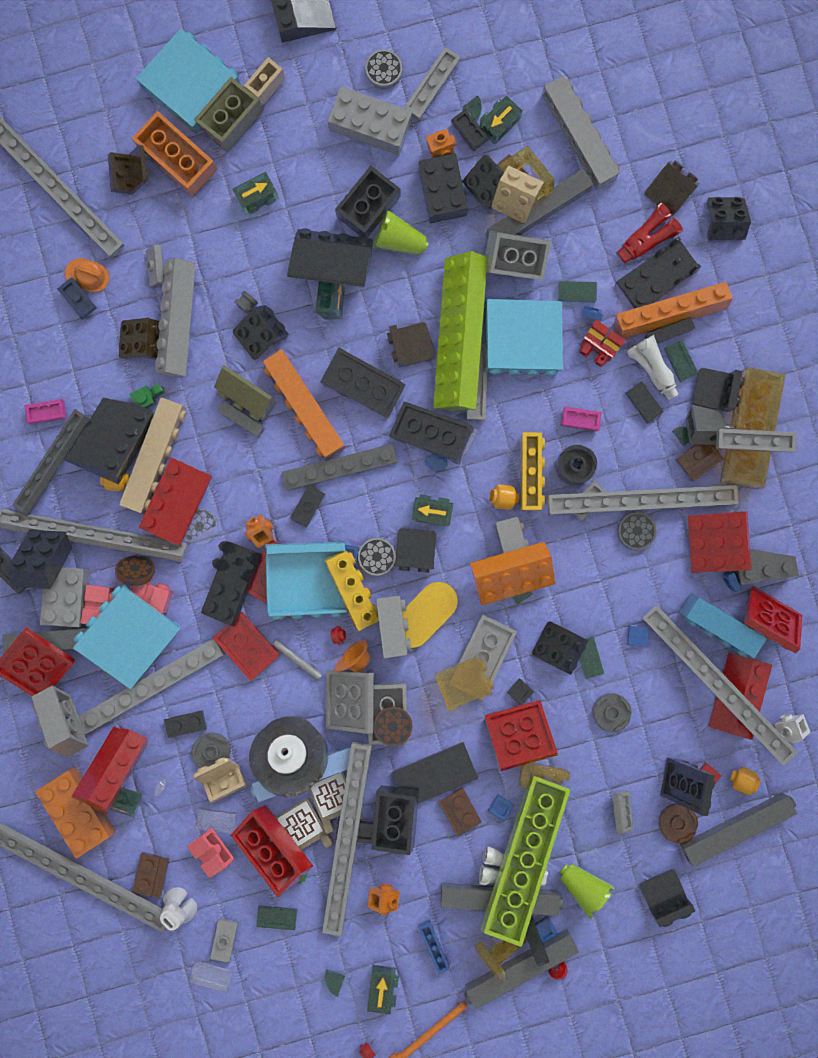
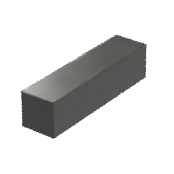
[217,401,265,438]

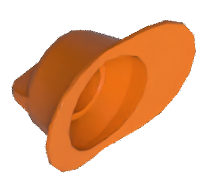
[65,258,110,292]
[334,640,371,672]

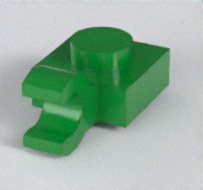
[129,384,166,408]

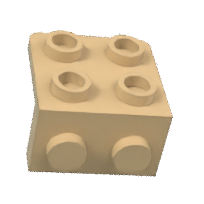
[492,166,544,223]
[193,758,247,803]

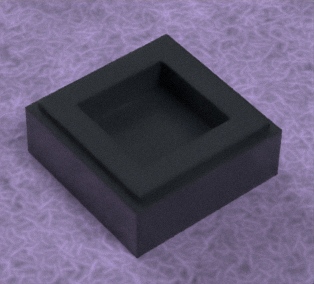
[507,678,534,705]

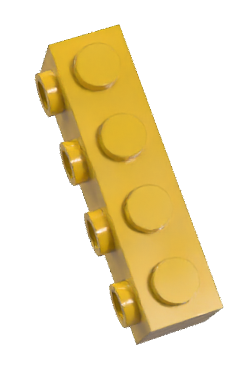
[520,432,545,511]
[323,550,379,631]

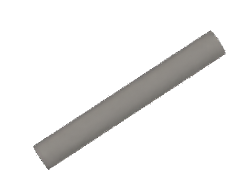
[272,640,323,680]

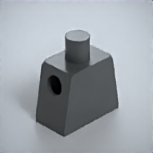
[686,405,734,445]

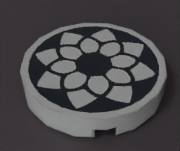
[365,49,403,89]
[358,538,396,576]

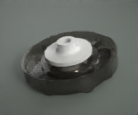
[249,716,328,797]

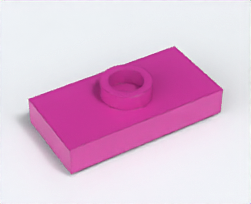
[24,399,67,425]
[561,407,602,432]

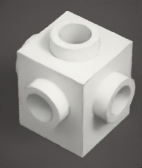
[774,714,810,744]

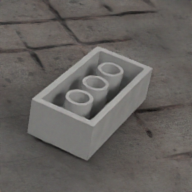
[328,86,412,155]

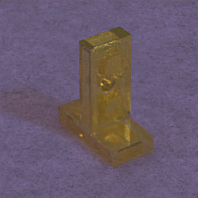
[518,763,570,789]
[474,935,528,983]

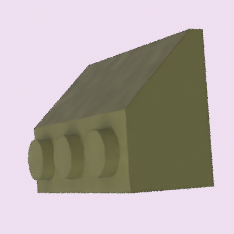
[194,77,263,152]
[214,365,277,422]

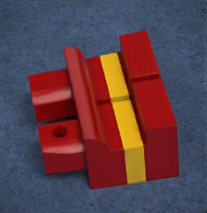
[579,319,626,367]

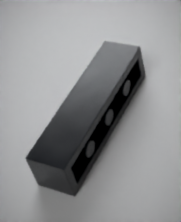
[645,317,695,344]
[526,916,550,967]

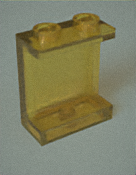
[434,657,494,712]

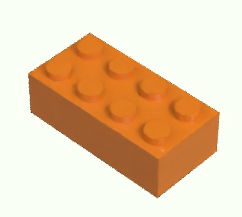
[131,111,217,197]
[470,542,556,605]
[35,767,115,858]

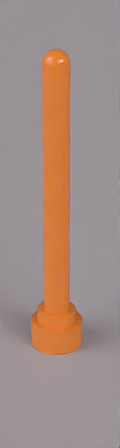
[388,1001,467,1058]

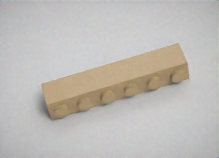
[119,397,187,514]

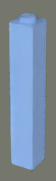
[251,741,364,802]

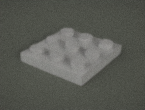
[326,670,374,734]

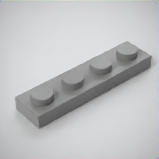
[404,47,461,121]
[466,344,487,421]
[716,429,796,453]

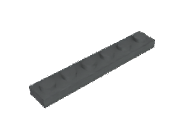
[13,409,90,515]
[282,444,397,491]

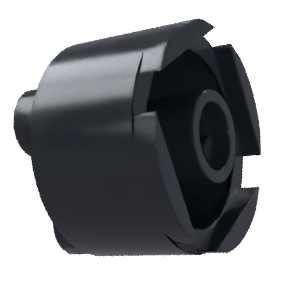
[555,444,597,485]

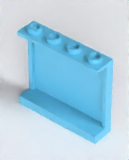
[136,28,240,134]
[484,299,563,376]
[265,542,347,619]
[73,584,180,689]

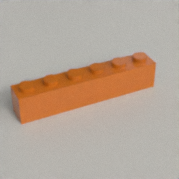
[614,282,733,339]
[263,349,345,460]

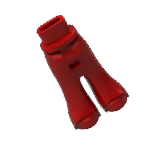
[616,203,684,264]

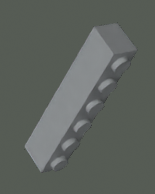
[542,75,620,190]
[155,258,196,378]

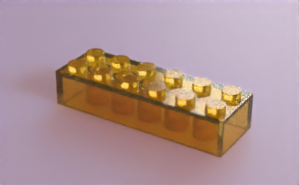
[720,367,786,490]

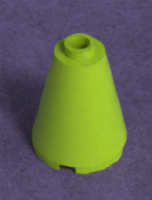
[374,211,428,255]
[559,863,615,919]

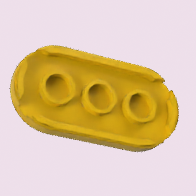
[403,582,458,648]

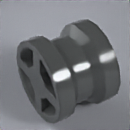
[234,291,258,314]

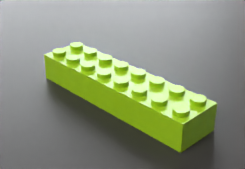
[433,251,488,412]
[480,776,571,947]

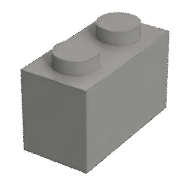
[494,517,529,554]

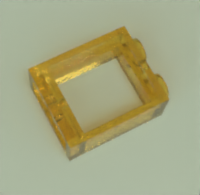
[498,146,555,205]

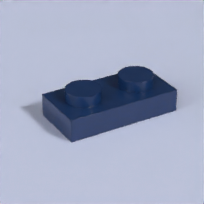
[57,277,97,320]

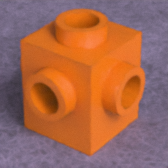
[426,129,457,158]
[245,514,274,548]
[367,883,400,915]

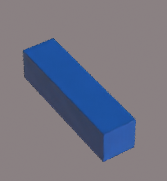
[419,920,450,974]

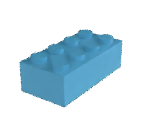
[679,592,767,658]

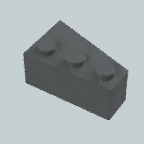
[732,549,799,585]

